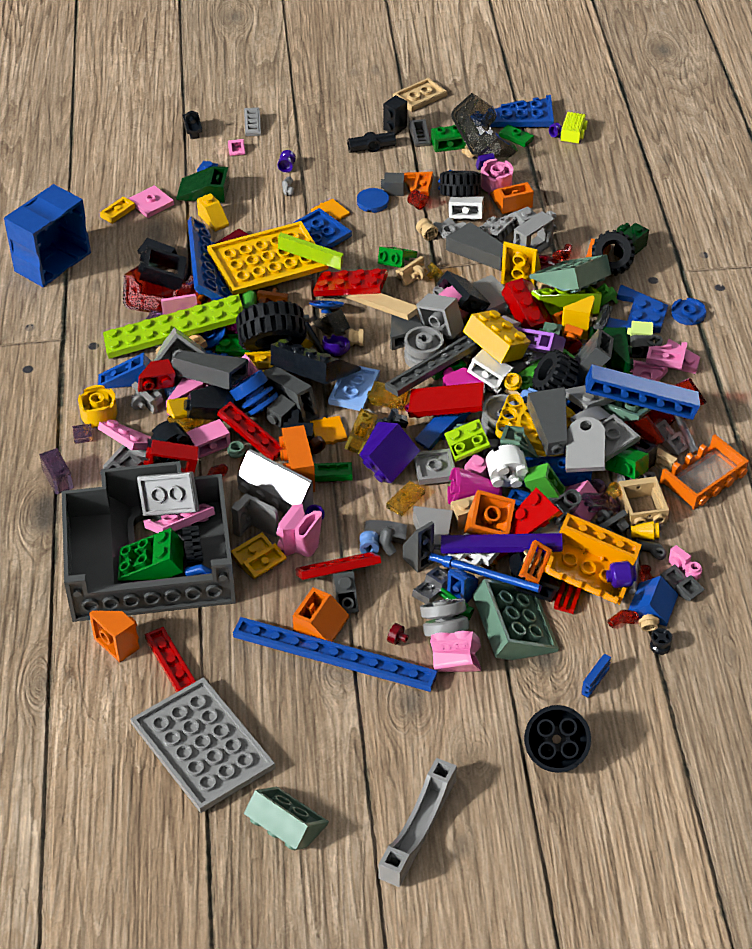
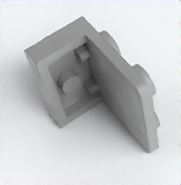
[231,494,279,537]

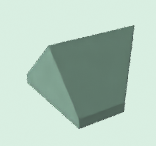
[500,425,539,458]

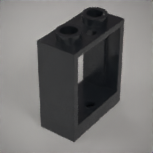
[138,246,187,291]

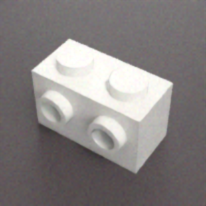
[449,197,484,220]

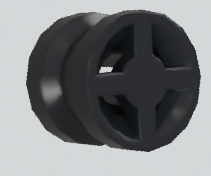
[650,628,672,655]

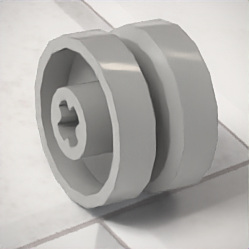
[404,326,444,368]
[481,394,519,439]
[420,598,470,636]

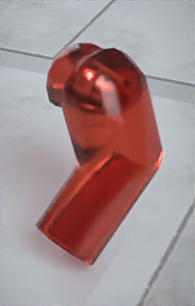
[207,463,228,477]
[638,564,655,582]
[607,610,639,628]

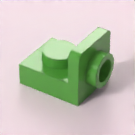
[596,283,619,308]

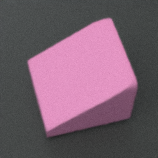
[228,139,245,156]

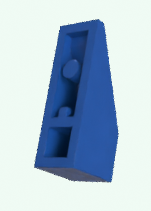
[98,352,151,389]

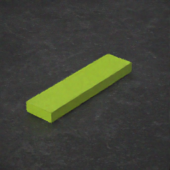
[278,232,344,270]

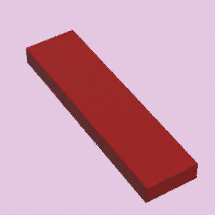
[217,401,283,461]
[144,627,196,692]

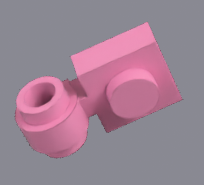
[669,545,702,581]

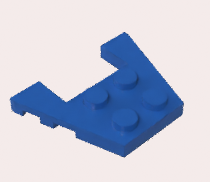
[606,285,668,333]

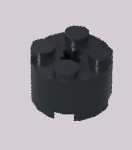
[148,421,192,463]

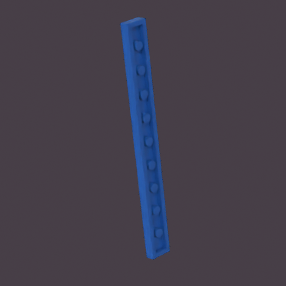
[233,617,437,692]

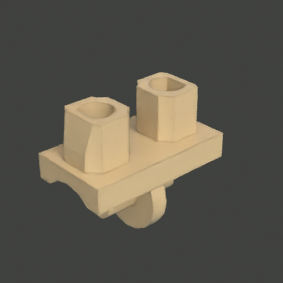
[396,256,428,286]

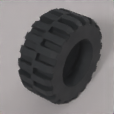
[236,301,307,352]

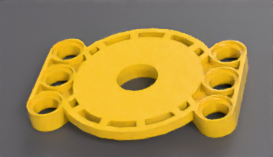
[495,394,575,456]

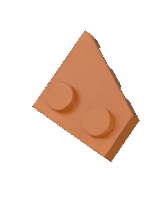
[404,171,434,197]

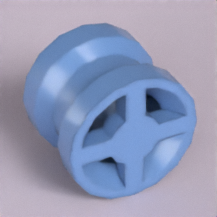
[360,531,379,554]

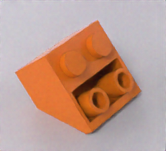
[490,182,534,214]
[293,587,349,642]

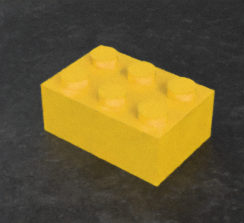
[463,310,531,364]

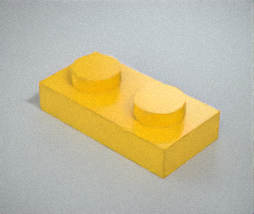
[100,197,136,224]

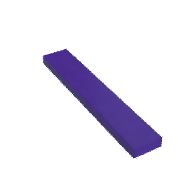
[441,533,563,554]

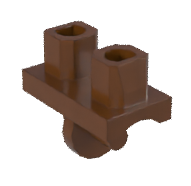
[257,287,289,303]

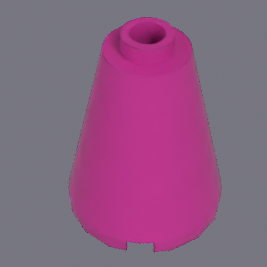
[447,467,502,505]

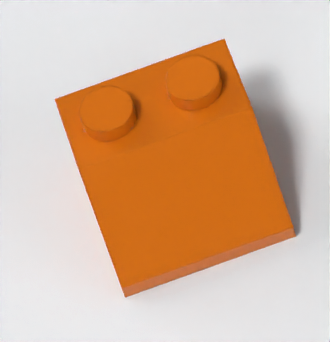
[89,611,139,662]

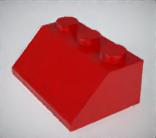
[501,278,554,331]

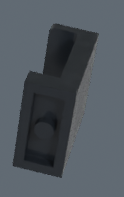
[437,271,491,314]

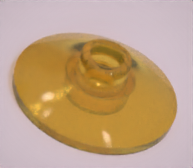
[167,416,205,432]

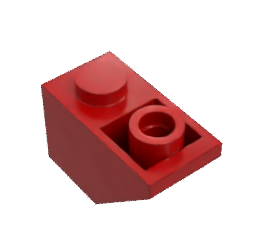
[138,359,175,392]

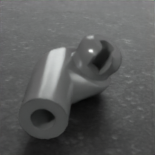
[640,541,667,560]

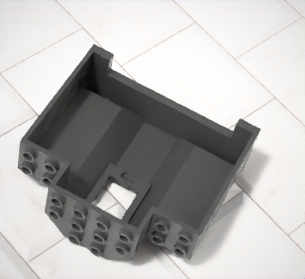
[62,461,236,622]

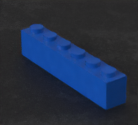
[585,364,700,420]

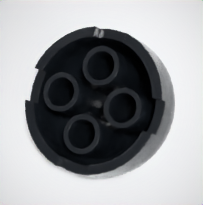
[524,705,591,773]

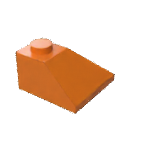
[464,490,515,535]

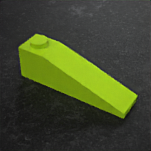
[531,285,602,314]

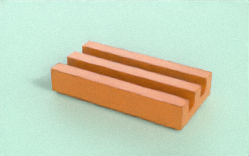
[518,540,552,584]

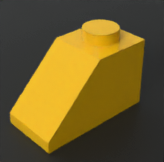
[197,193,229,232]

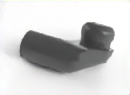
[379,526,397,556]

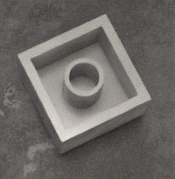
[416,293,465,340]

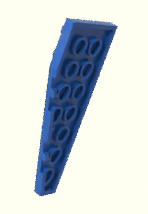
[252,208,352,291]
[187,216,242,303]

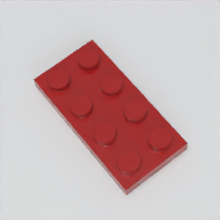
[313,268,388,297]

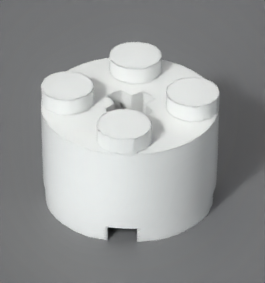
[486,445,529,488]

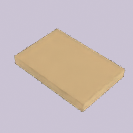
[393,78,447,112]

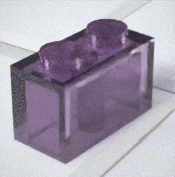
[39,448,74,494]

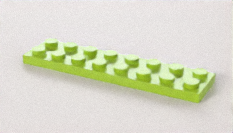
[103,294,243,359]

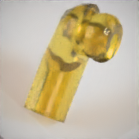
[606,481,621,499]

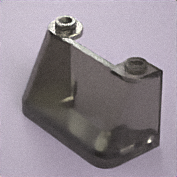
[451,93,518,158]

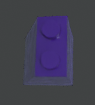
[359,422,420,483]

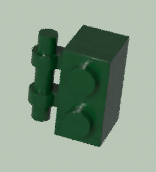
[614,223,649,258]

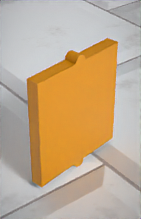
[311,198,350,221]
[310,416,348,445]

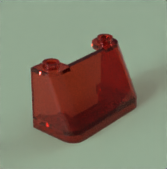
[123,265,199,315]

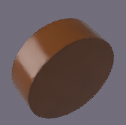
[308,436,326,454]

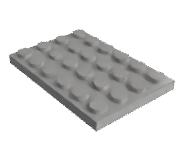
[130,677,275,813]

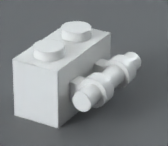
[467,349,513,394]

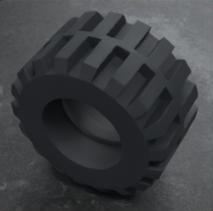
[440,171,481,197]
[592,230,635,276]
[532,349,579,391]

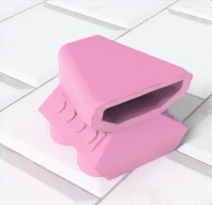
[276,504,322,557]
[430,631,481,672]

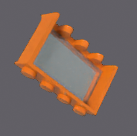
[659,435,749,510]

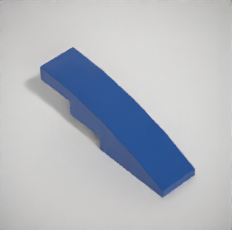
[415,412,471,451]

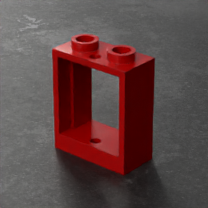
[143,440,198,473]

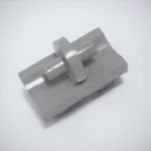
[130,382,163,414]

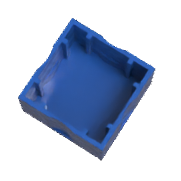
[4,184,91,287]

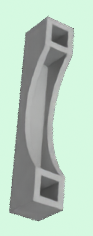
[379,758,457,888]

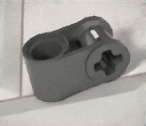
[628,334,663,358]
[551,489,582,525]

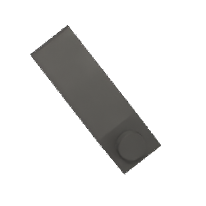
[403,521,434,572]

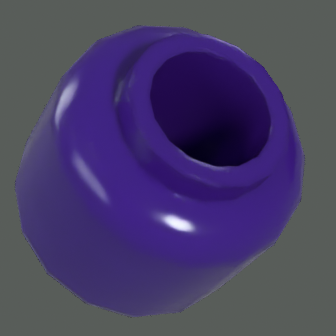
[606,561,637,588]

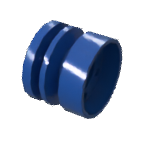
[229,370,279,417]

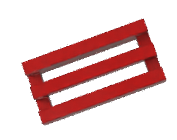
[554,580,582,614]

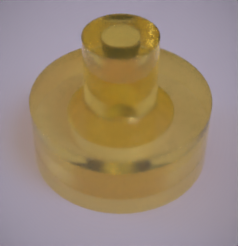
[426,262,444,279]

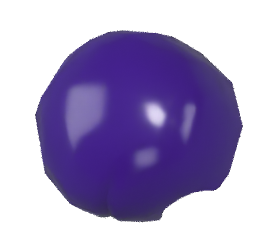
[322,334,350,357]

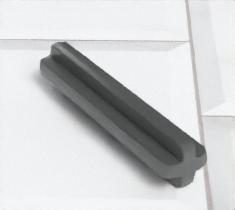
[593,303,613,330]

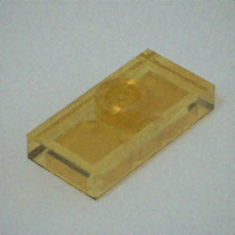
[386,481,425,516]

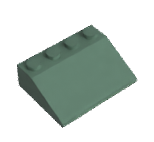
[529,254,611,293]
[472,578,559,660]

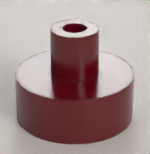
[387,623,409,645]

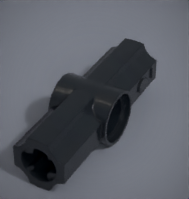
[347,131,396,153]

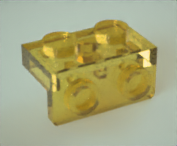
[367,381,410,410]

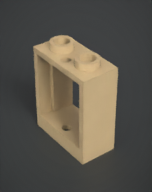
[617,476,669,528]

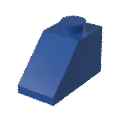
[447,569,478,603]

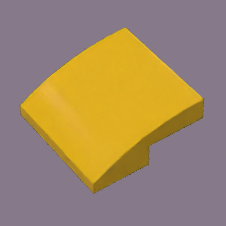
[231,532,287,579]

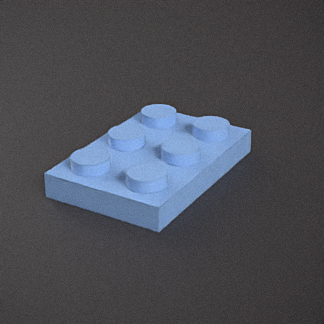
[328,365,380,411]

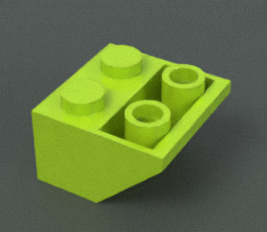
[444,419,491,462]

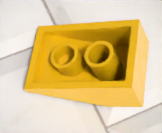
[501,241,541,288]

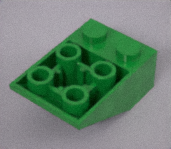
[118,528,184,581]

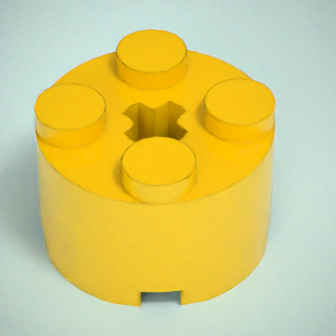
[78,385,118,428]

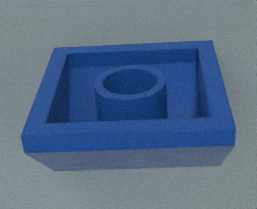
[627,576,678,627]

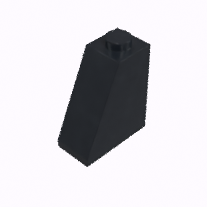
[184,385,235,420]
[509,552,560,602]

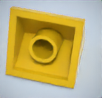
[561,295,595,340]

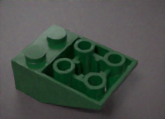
[176,166,230,203]
[604,327,634,375]

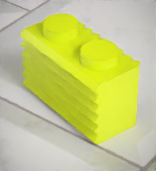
[560,112,588,144]

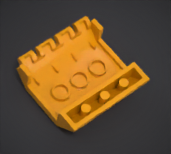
[544,513,642,605]

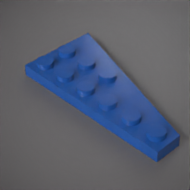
[460,95,554,128]

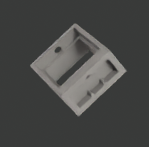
[513,211,554,254]

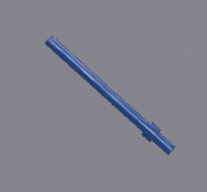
[429,553,542,593]

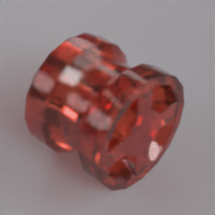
[407,189,428,210]

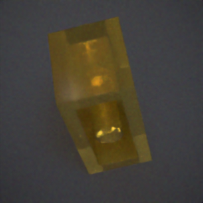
[344,408,378,454]

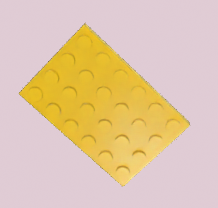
[207,221,329,295]

